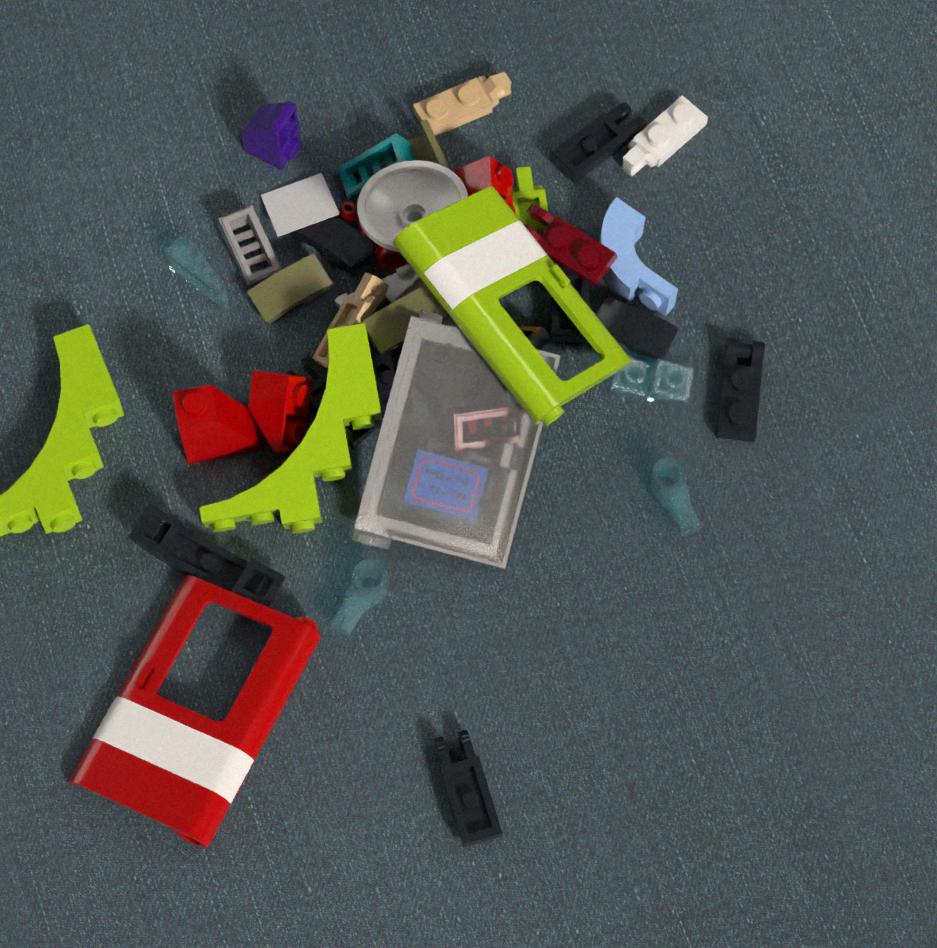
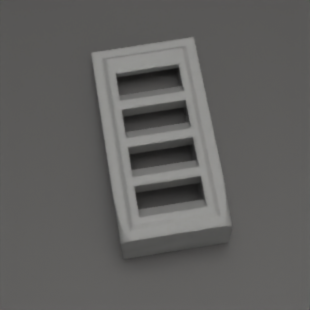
[217,205,282,286]

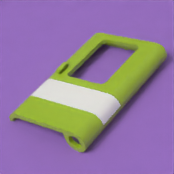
[393,186,632,426]

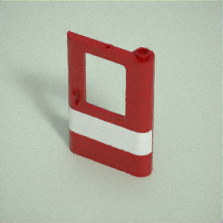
[67,575,321,849]

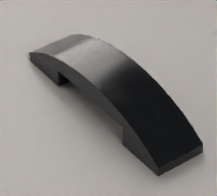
[129,504,286,607]

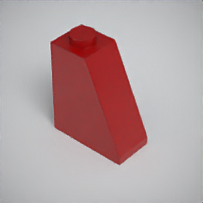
[172,385,263,464]

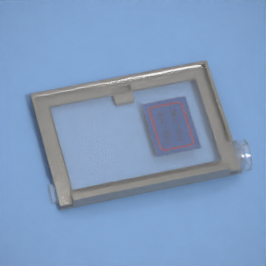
[351,310,560,569]

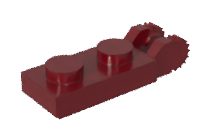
[524,204,617,287]

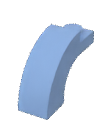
[600,197,678,316]

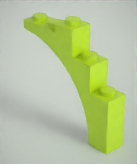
[199,323,382,533]
[0,324,125,536]

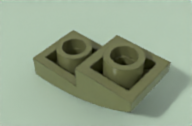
[247,253,335,324]

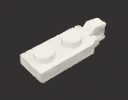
[621,95,708,177]

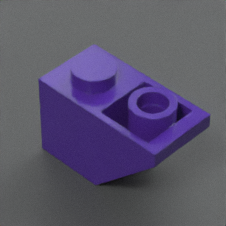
[242,101,302,170]

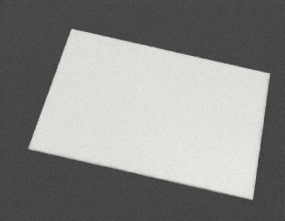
[261,173,340,237]

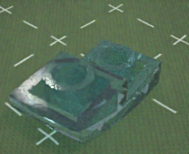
[608,357,694,405]

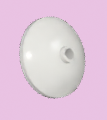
[357,160,468,252]

